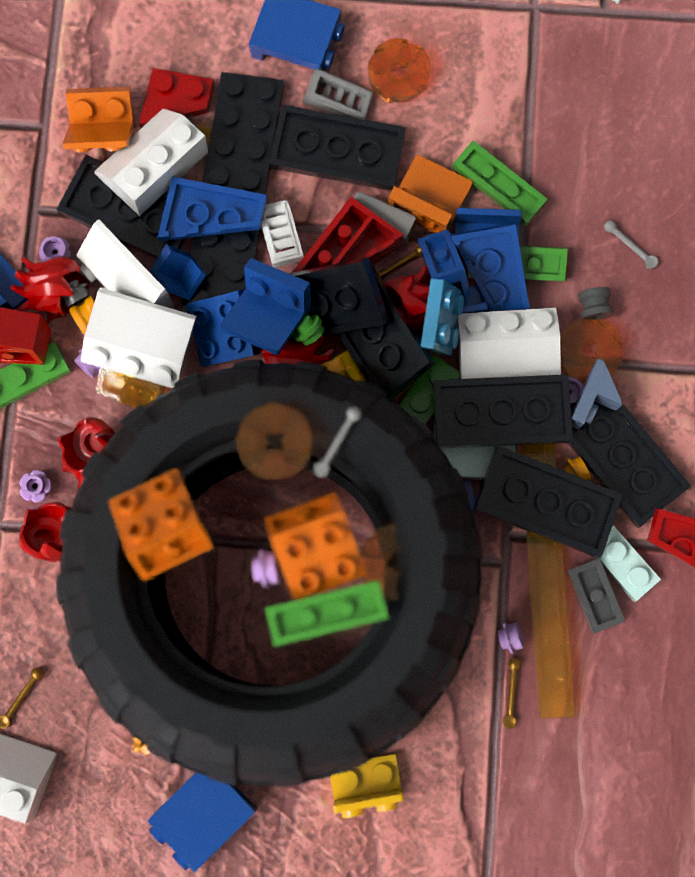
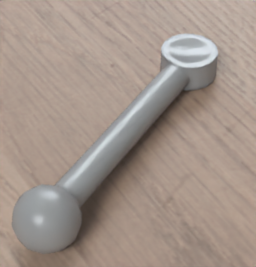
[604,220,658,269]
[314,407,361,477]

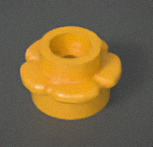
[563,456,592,481]

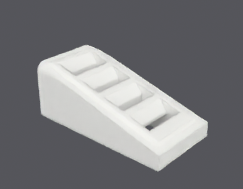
[262,200,304,268]

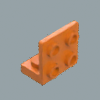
[63,86,135,153]
[388,155,472,233]
[109,469,213,581]
[264,492,366,601]

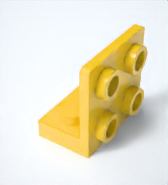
[330,753,404,818]

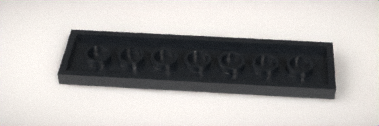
[181,72,284,313]

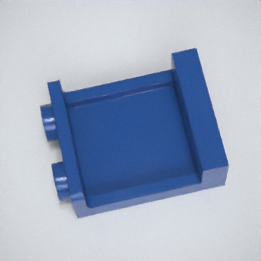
[248,0,345,71]
[147,773,258,873]

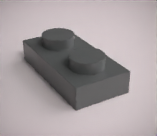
[567,558,625,634]

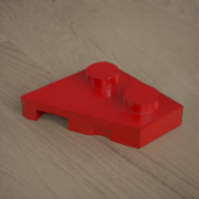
[139,67,215,128]

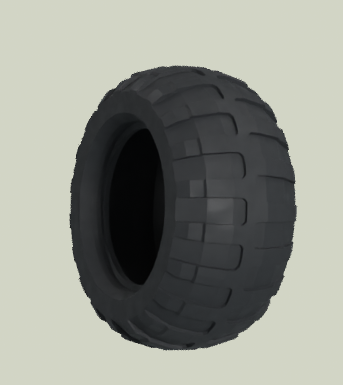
[56,359,482,787]

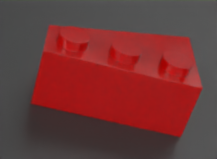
[292,197,404,273]
[0,307,52,365]

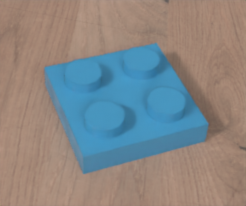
[421,279,464,356]

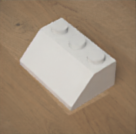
[94,109,208,216]
[76,219,175,309]
[81,288,196,388]
[456,308,561,379]
[0,733,58,823]

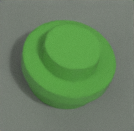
[292,315,324,346]

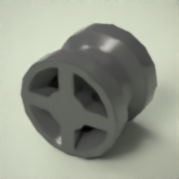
[578,287,614,321]

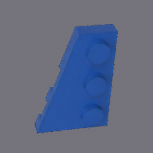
[157,176,268,242]
[450,222,530,312]

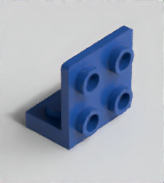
[220,258,311,355]
[186,289,263,367]

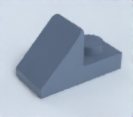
[571,359,622,430]

